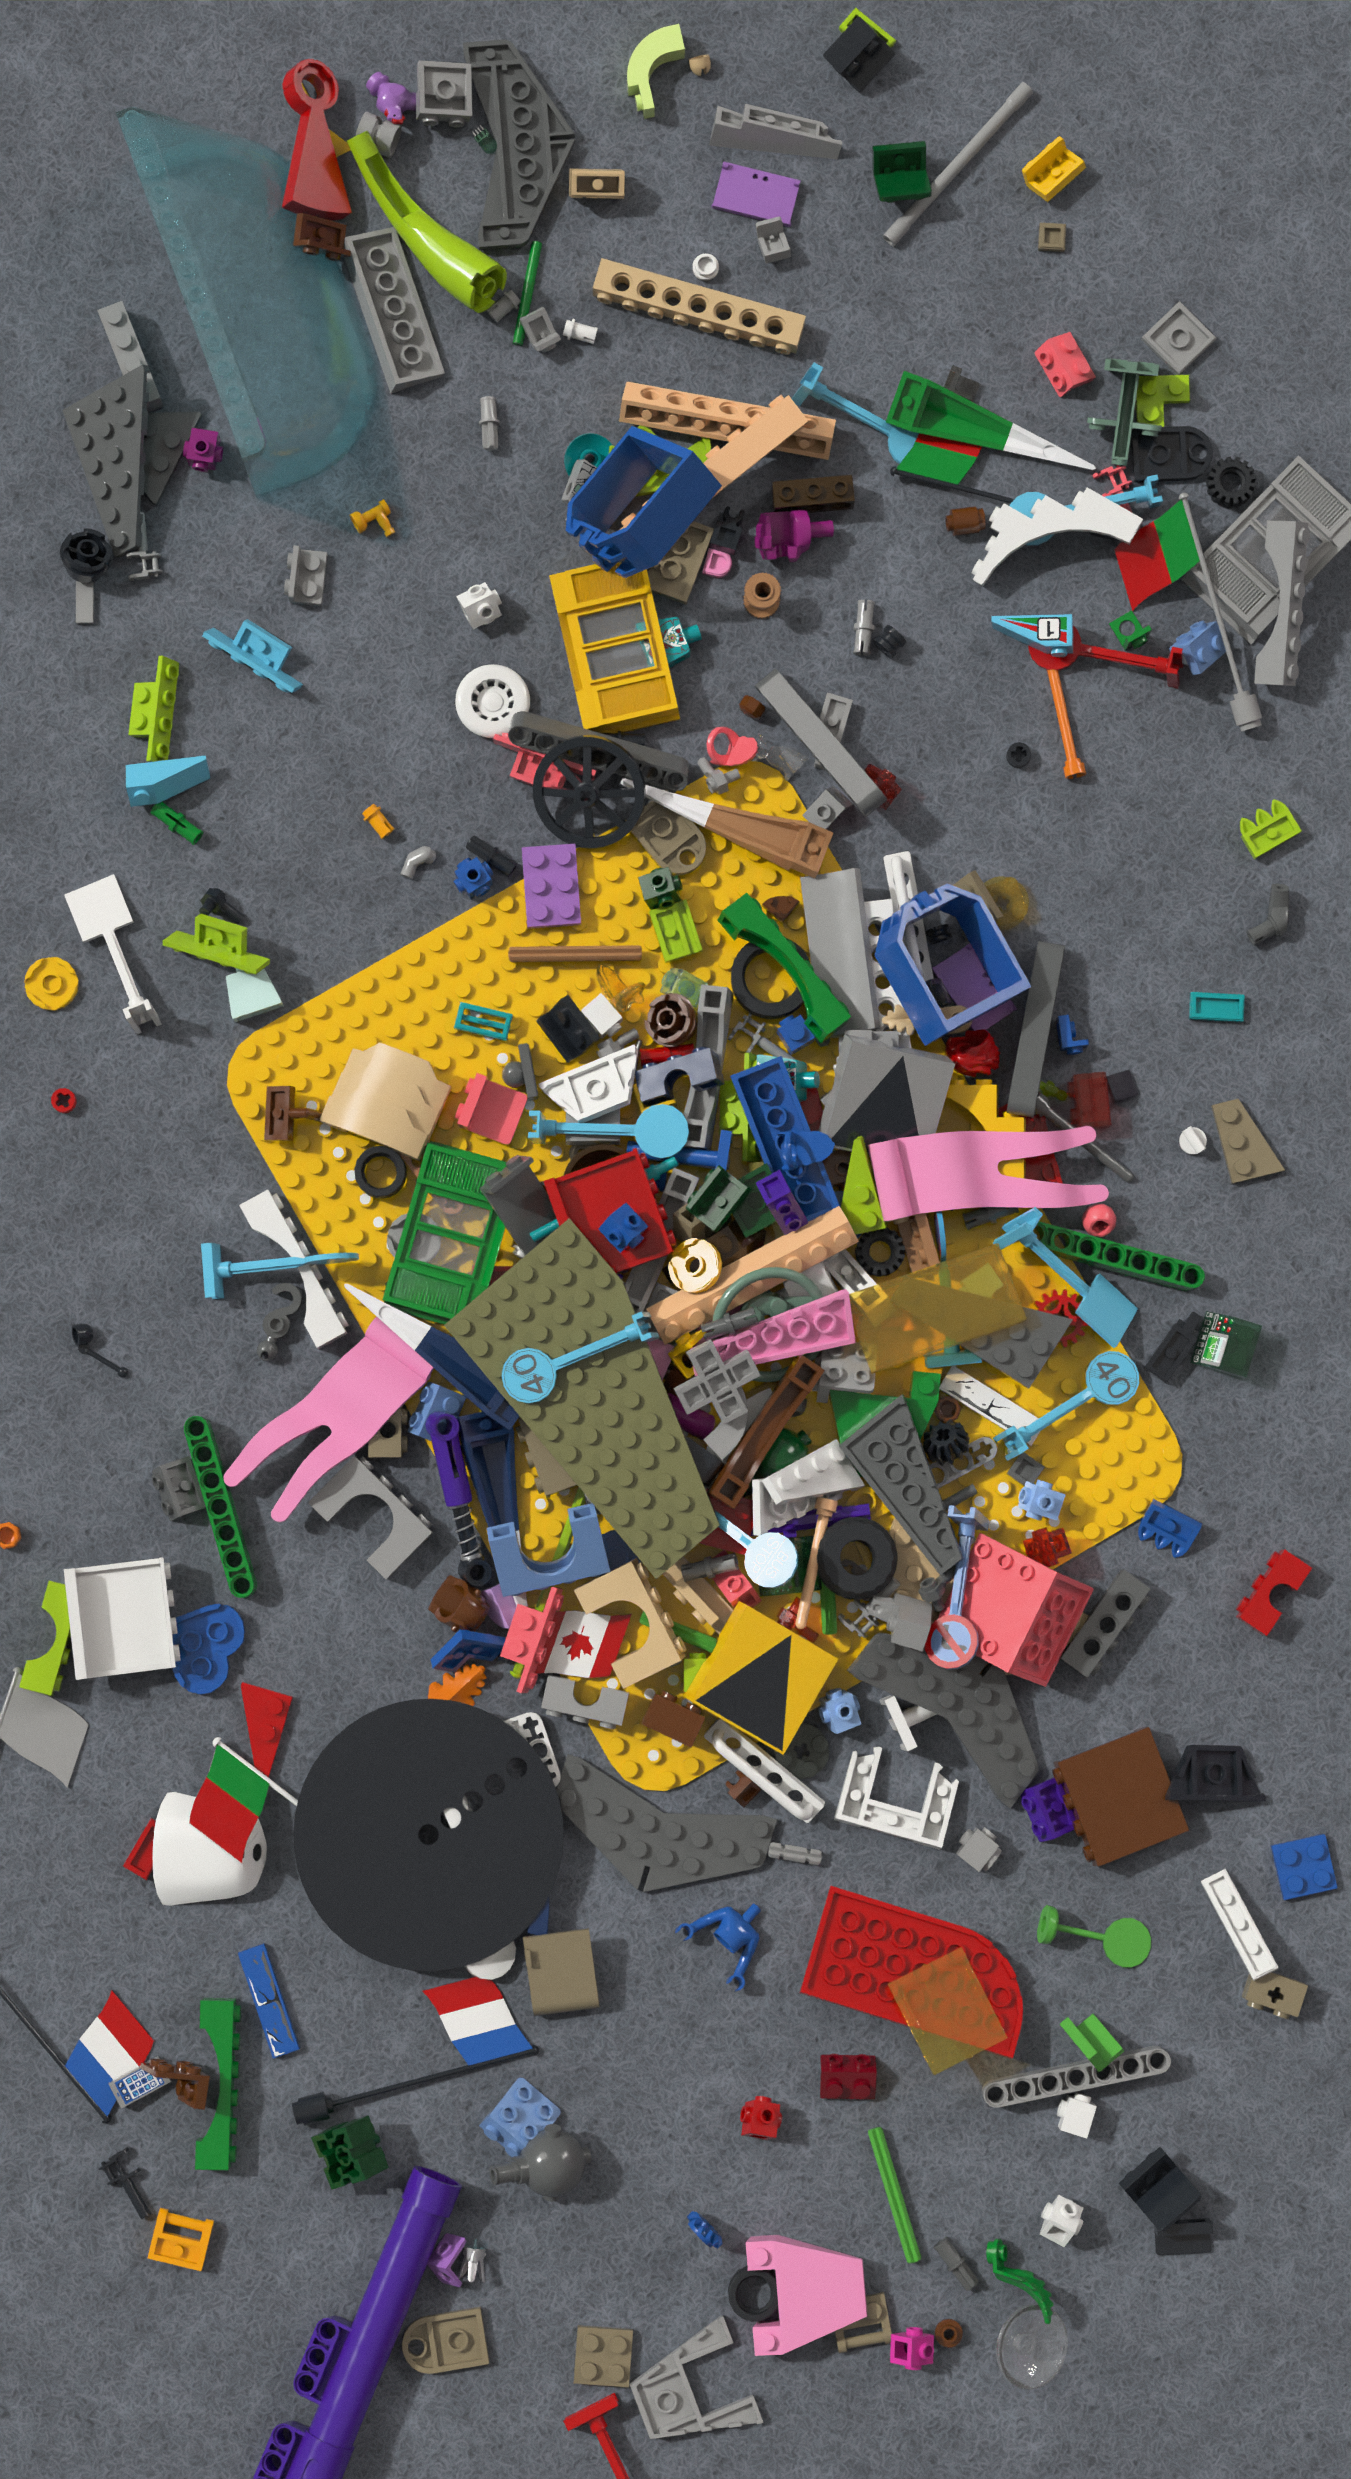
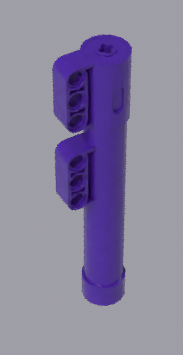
[253,2166,462,2479]

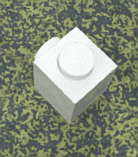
[581,993,623,1038]
[1057,2092,1097,2138]

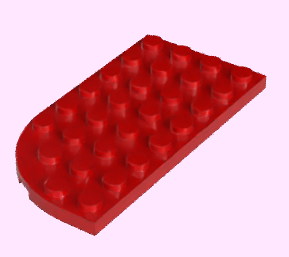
[799,1886,1023,2059]

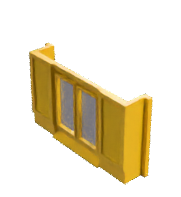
[549,562,681,733]

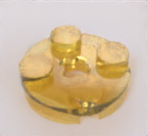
[984,876,1029,931]

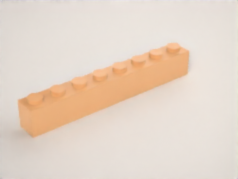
[619,395,809,530]
[646,1206,859,1345]

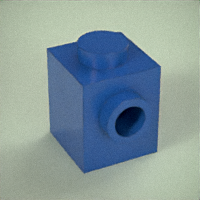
[777,1015,815,1056]

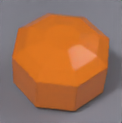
[0,1522,21,1549]

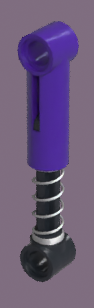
[425,1411,492,1586]

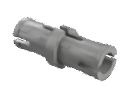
[853,600,875,656]
[681,1553,739,1582]

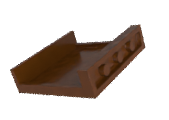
[1052,1727,1189,1867]

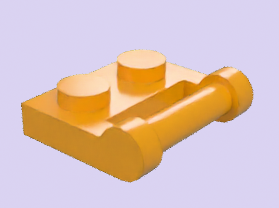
[148,2207,214,2271]

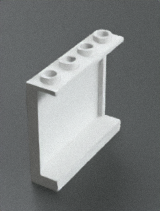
[64,1557,181,1680]

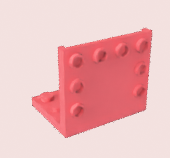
[938,1533,1094,1687]

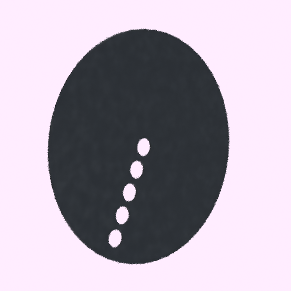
[293,1699,564,1971]

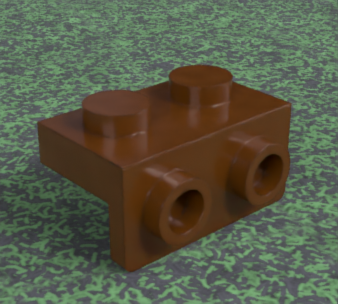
[293,213,351,261]

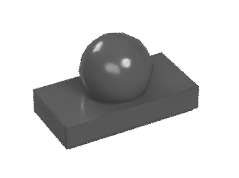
[502,1043,539,1101]

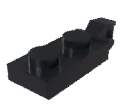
[1143,1311,1203,1383]

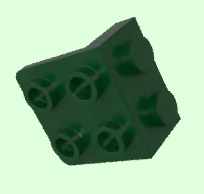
[872,141,932,203]

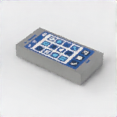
[109,2056,171,2109]

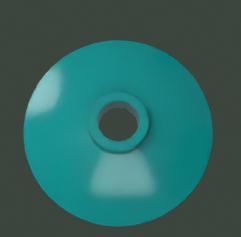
[564,433,612,477]

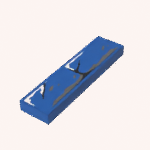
[238,1943,300,2058]

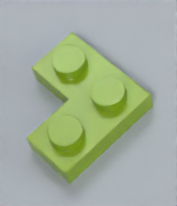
[1136,375,1190,427]

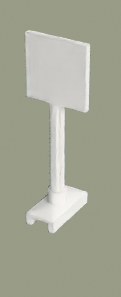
[64,874,161,1034]

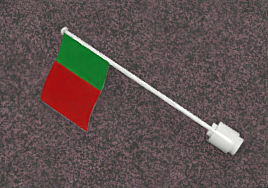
[189,1737,298,1864]

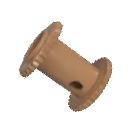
[743,572,781,619]

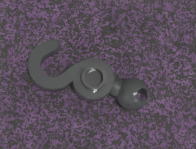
[257,1283,302,1361]

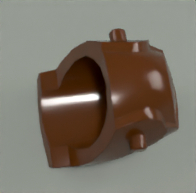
[428,1575,490,1633]

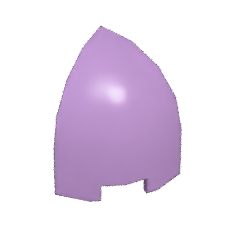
[481,1584,517,1628]

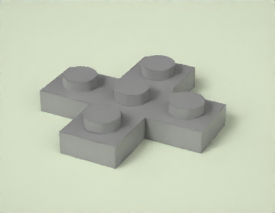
[674,1339,761,1424]

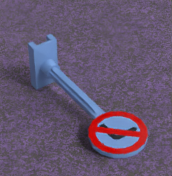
[925,1505,989,1670]

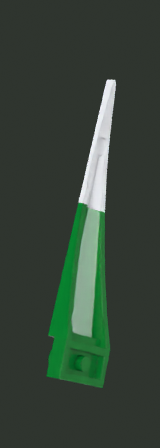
[886,371,1096,470]

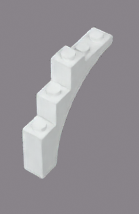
[971,487,1143,586]

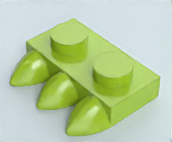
[1240,799,1302,859]

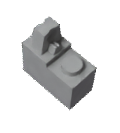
[869,1593,932,1651]

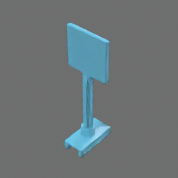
[993,1207,1138,1348]

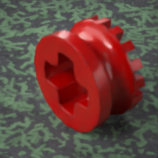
[51,1088,77,1113]

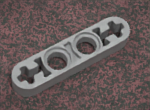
[930,1437,997,1488]

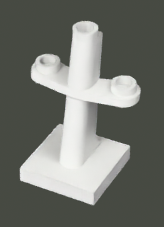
[879,1695,937,1751]

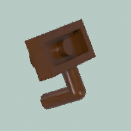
[264,1086,323,1141]

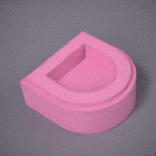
[702,548,732,578]

